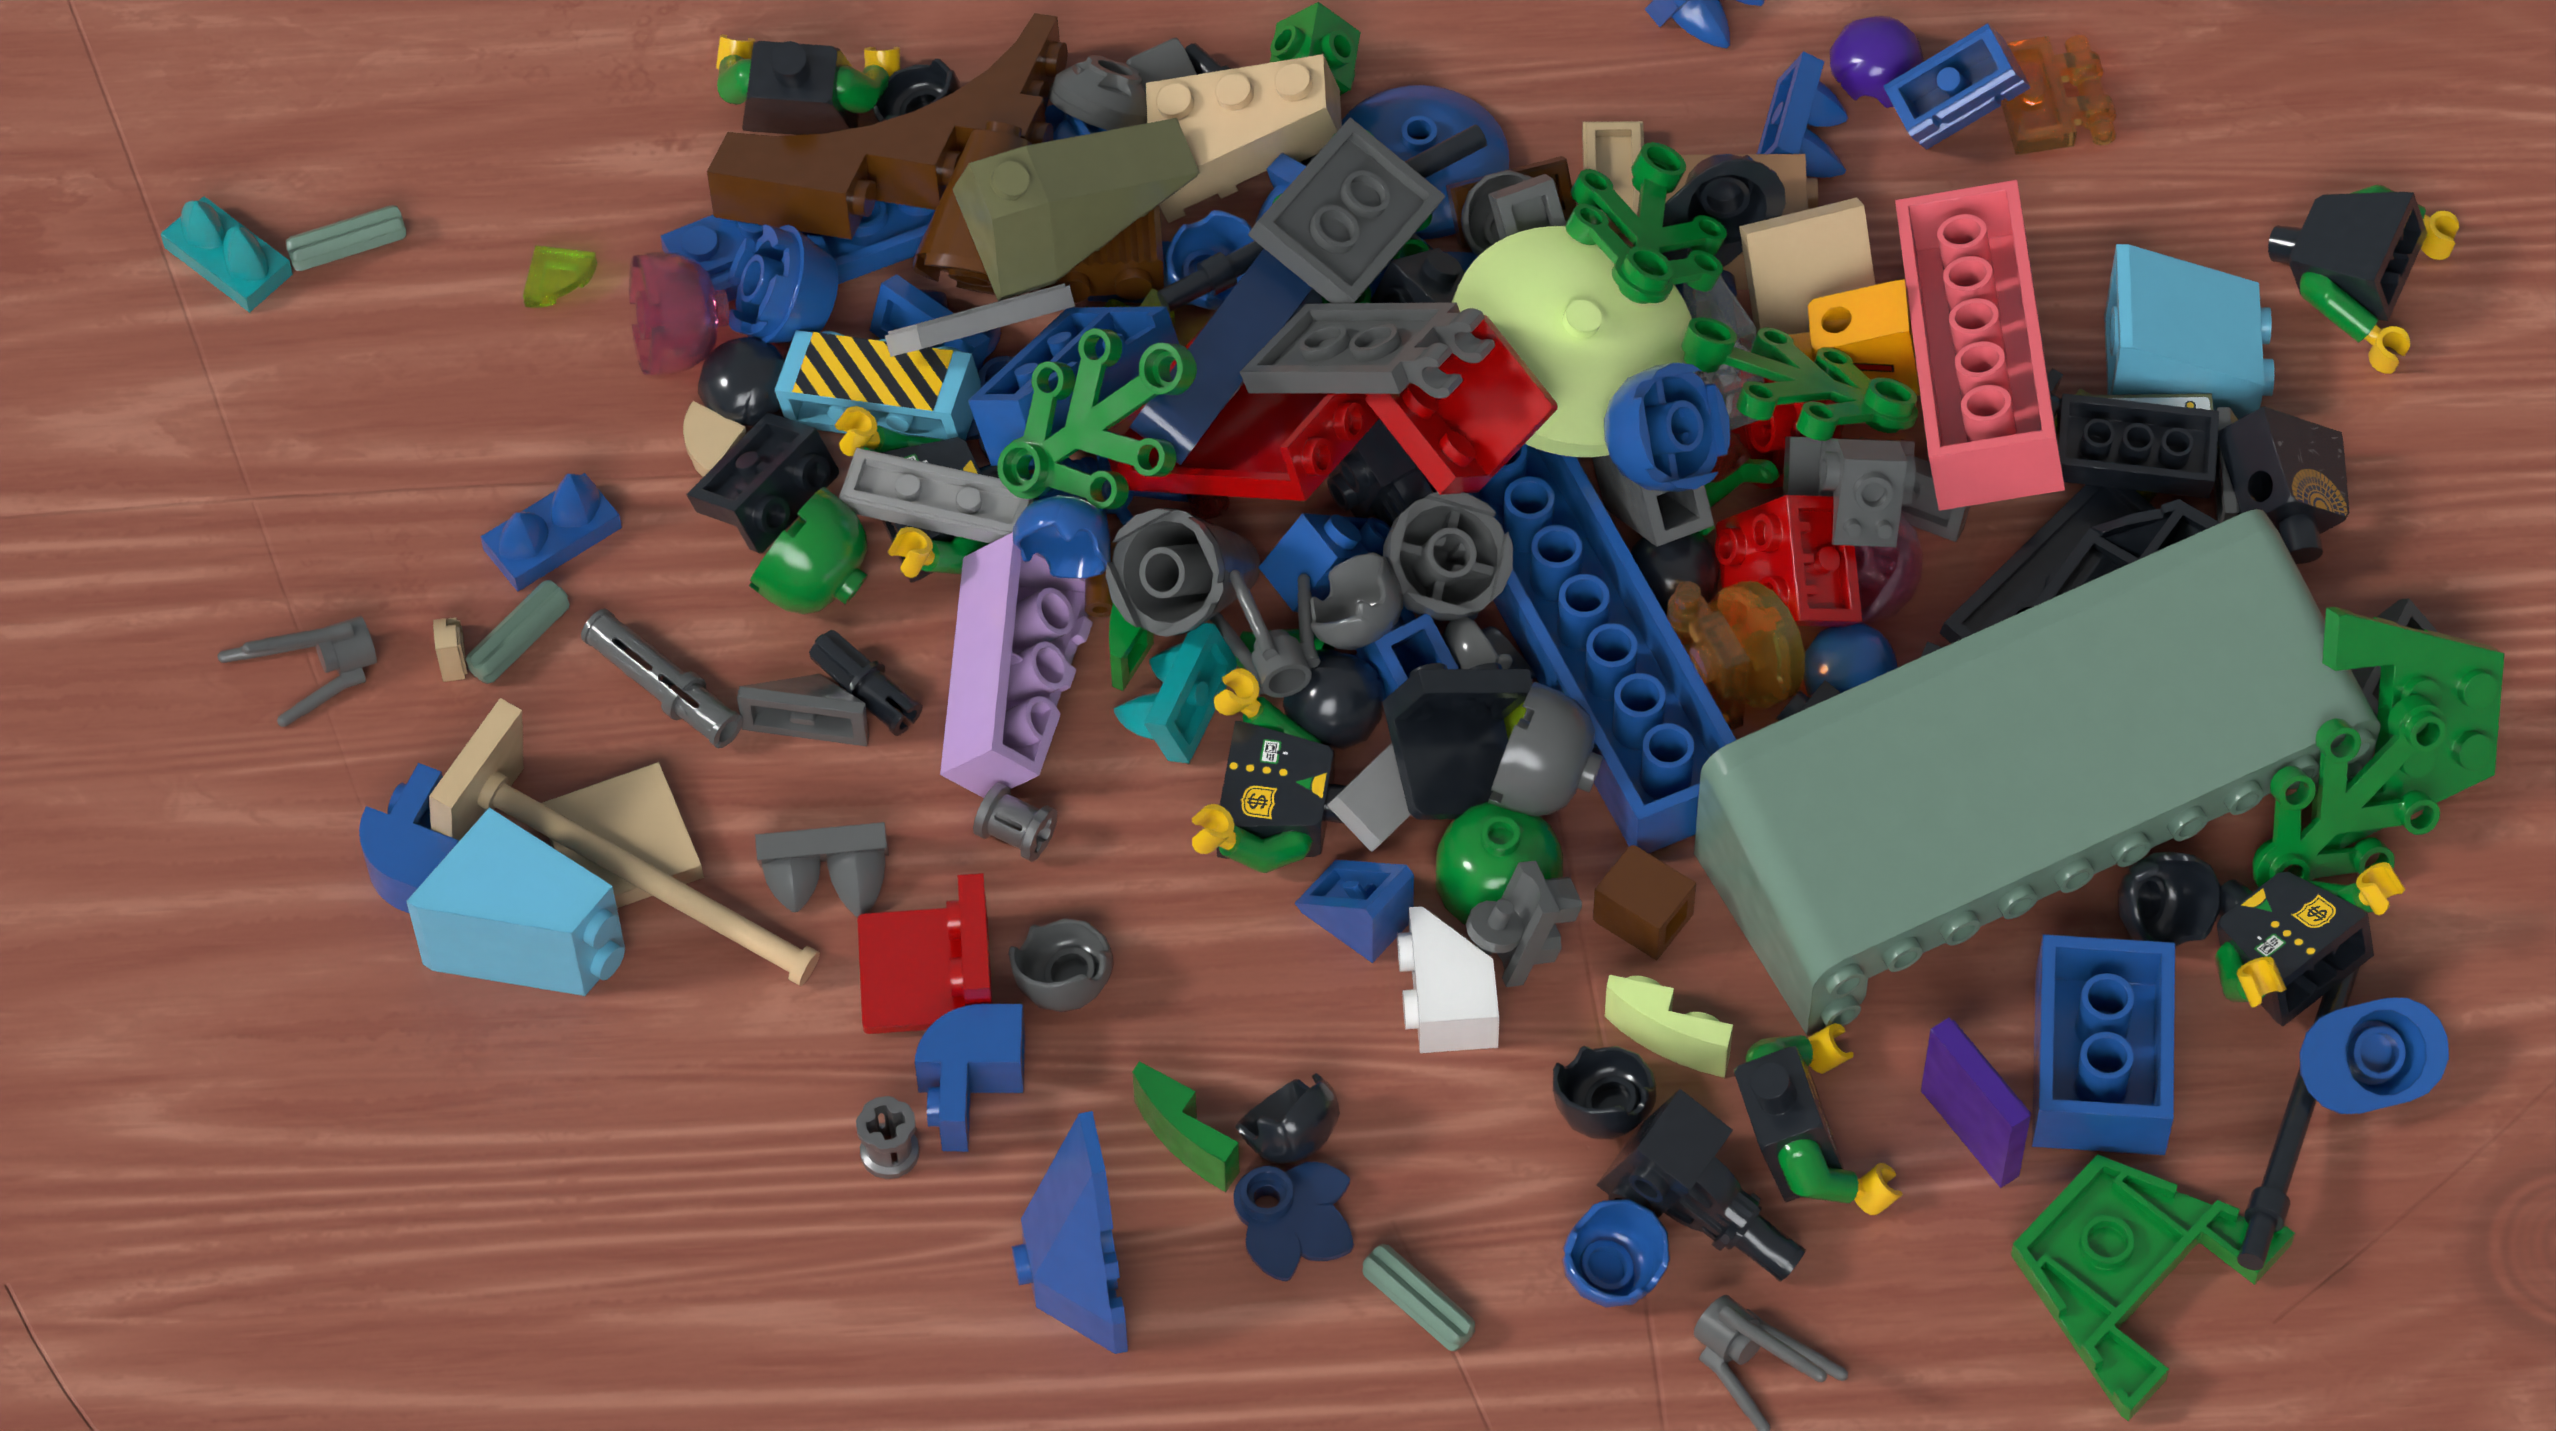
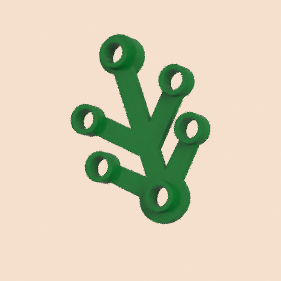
[1566,142,1727,304]
[1681,317,1918,441]
[997,328,1197,509]
[2252,694,2447,888]

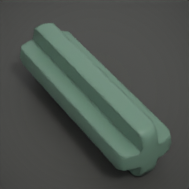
[286,205,406,271]
[466,580,570,684]
[1362,1244,1475,1351]

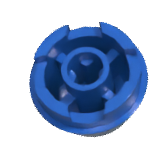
[726,225,839,344]

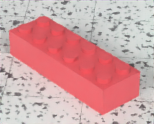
[1895,180,2065,511]

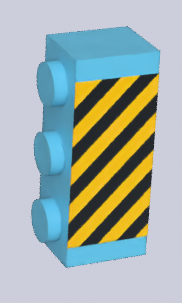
[775,330,981,441]

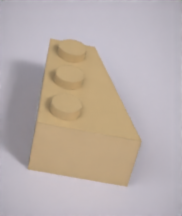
[1146,54,1342,223]

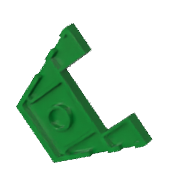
[2311,607,2505,850]
[2011,1154,2295,1421]

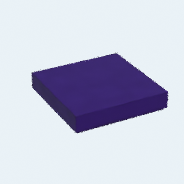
[1921,1018,2031,1188]

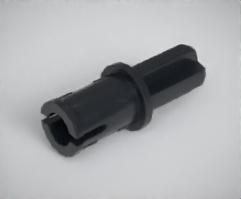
[809,630,923,736]

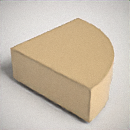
[683,401,746,477]
[433,617,468,682]

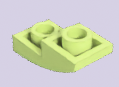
[1605,975,1733,1078]

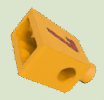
[1788,279,1921,396]

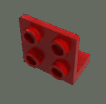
[1365,315,1558,495]
[1715,495,1863,645]
[857,873,993,1034]

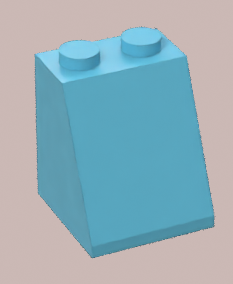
[2104,244,2274,420]
[406,807,625,996]

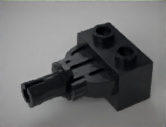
[1327,418,1433,527]
[1597,1089,1806,1282]

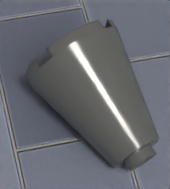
[1106,508,1260,637]

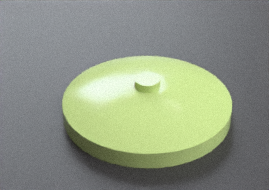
[1452,226,1694,457]

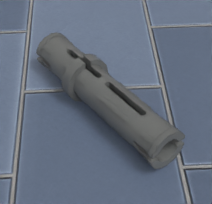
[581,608,743,748]

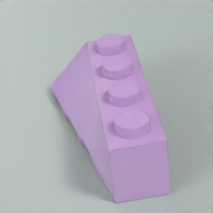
[940,532,1093,798]

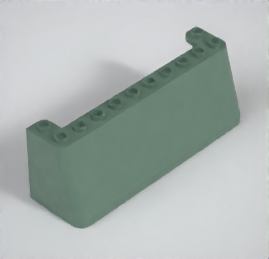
[1694,509,2380,1036]

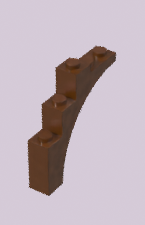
[707,13,1068,240]

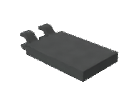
[1240,302,1495,398]

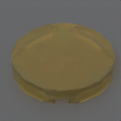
[1705,581,1805,708]

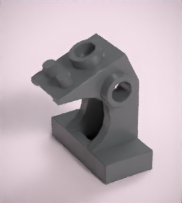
[1783,436,1916,547]

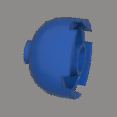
[1604,363,1730,492]

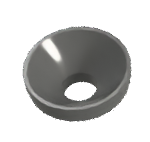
[1048,55,1147,130]

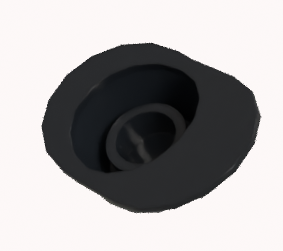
[1661,153,1786,267]

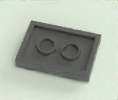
[1248,117,1445,303]

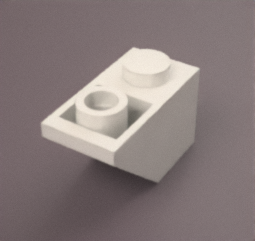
[1397,906,1499,1053]

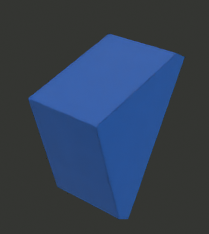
[1295,860,1414,963]

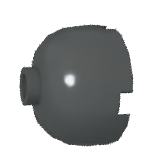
[1383,492,1513,621]
[1488,682,1604,816]

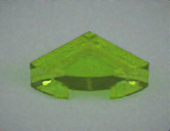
[523,245,598,308]

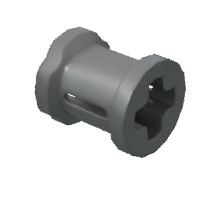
[973,783,1057,862]
[856,1096,919,1179]

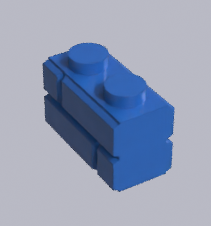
[1883,23,2031,150]

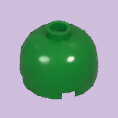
[749,487,868,615]
[1436,802,1563,925]

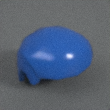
[1165,210,1254,310]
[1013,495,1111,579]
[1800,623,1898,697]
[1562,1199,1670,1308]

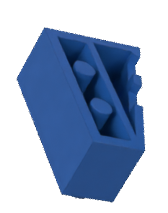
[968,307,1180,470]

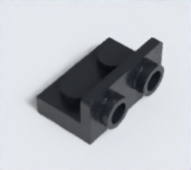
[686,412,839,554]

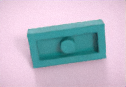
[161,196,293,313]
[1114,623,1237,764]

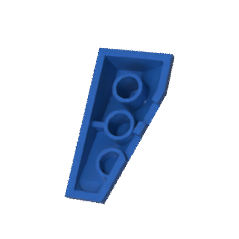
[1011,1111,1128,1354]

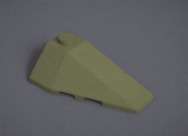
[952,118,1200,301]

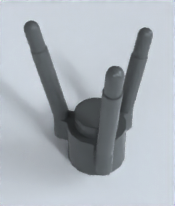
[1210,570,1321,698]
[217,616,377,727]
[1693,1295,1848,1431]

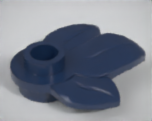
[1234,1162,1354,1281]

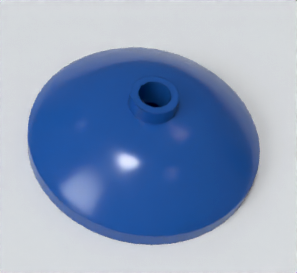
[1341,85,1510,240]

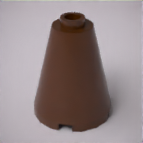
[912,121,1033,297]

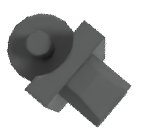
[1466,861,1582,987]

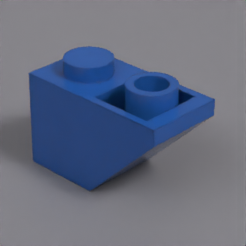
[1258,513,1391,612]

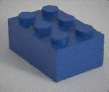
[2032,934,2175,1155]

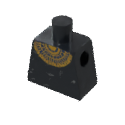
[2218,406,2350,564]

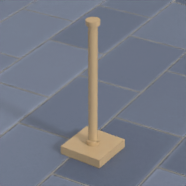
[429,698,820,986]

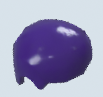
[1830,16,1924,108]

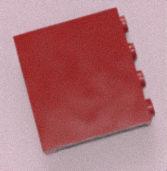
[1107,326,1379,501]

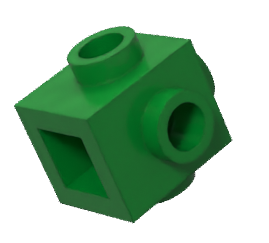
[1270,2,1361,96]

